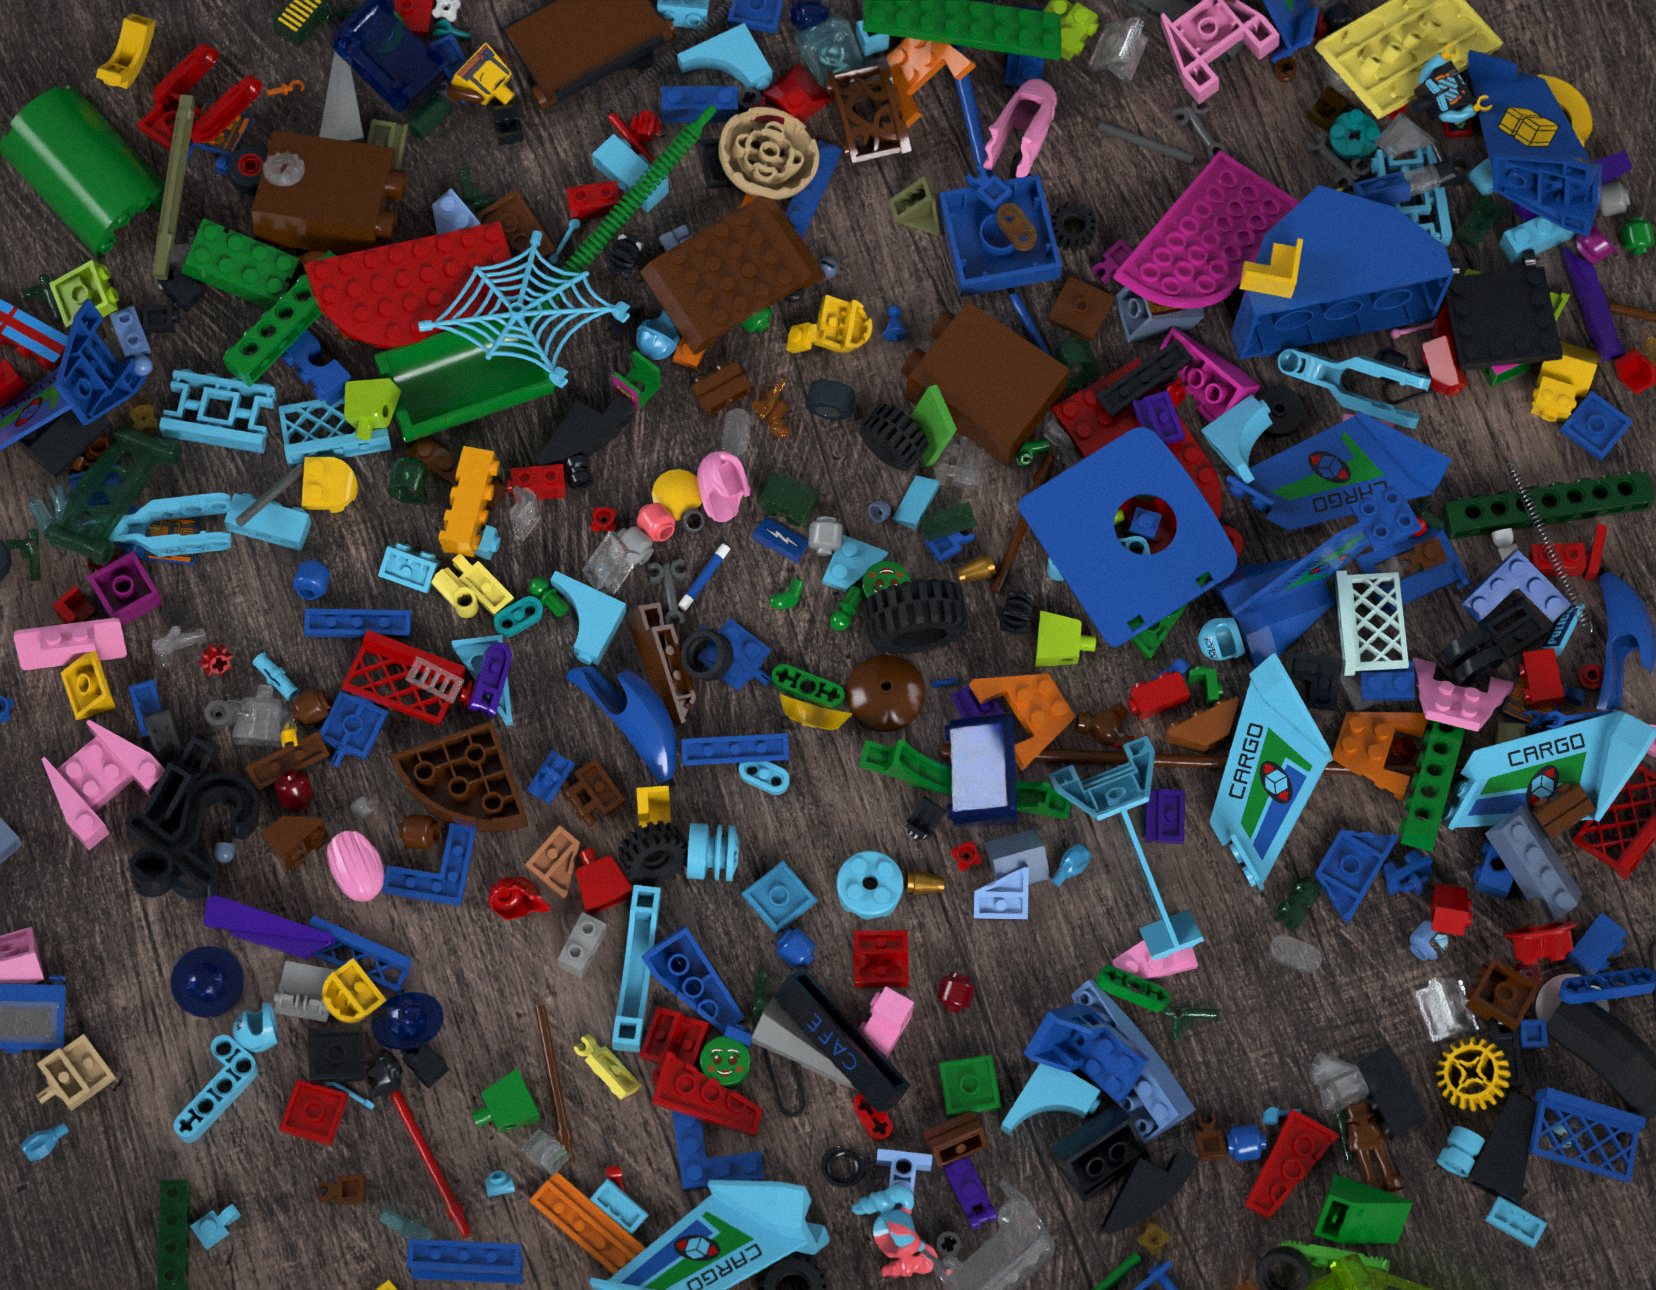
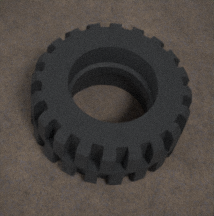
[863,579,968,654]

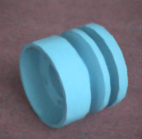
[687,823,739,881]

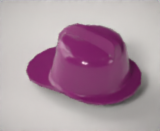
[1576,222,1619,264]

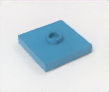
[742,860,817,935]

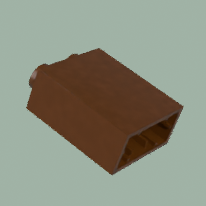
[252,130,407,255]
[901,302,1070,466]

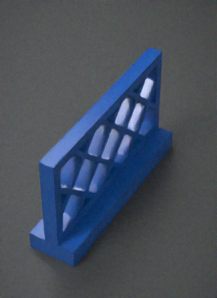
[1528,1087,1646,1183]

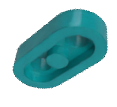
[494,596,543,638]

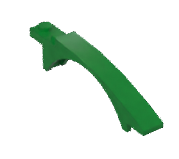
[858,739,1071,820]

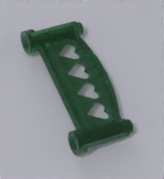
[45,425,182,566]

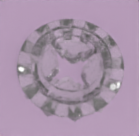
[263,150,305,186]

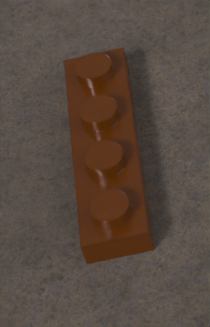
[406,437,508,512]

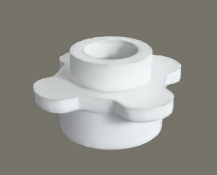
[432,0,461,22]

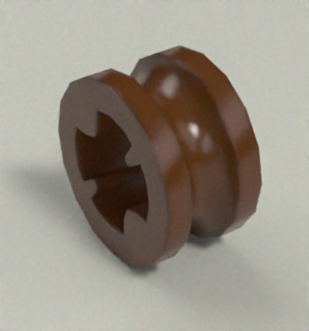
[1273,57,1297,82]

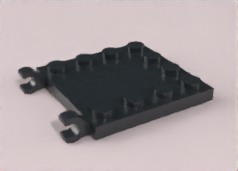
[1444,249,1563,371]

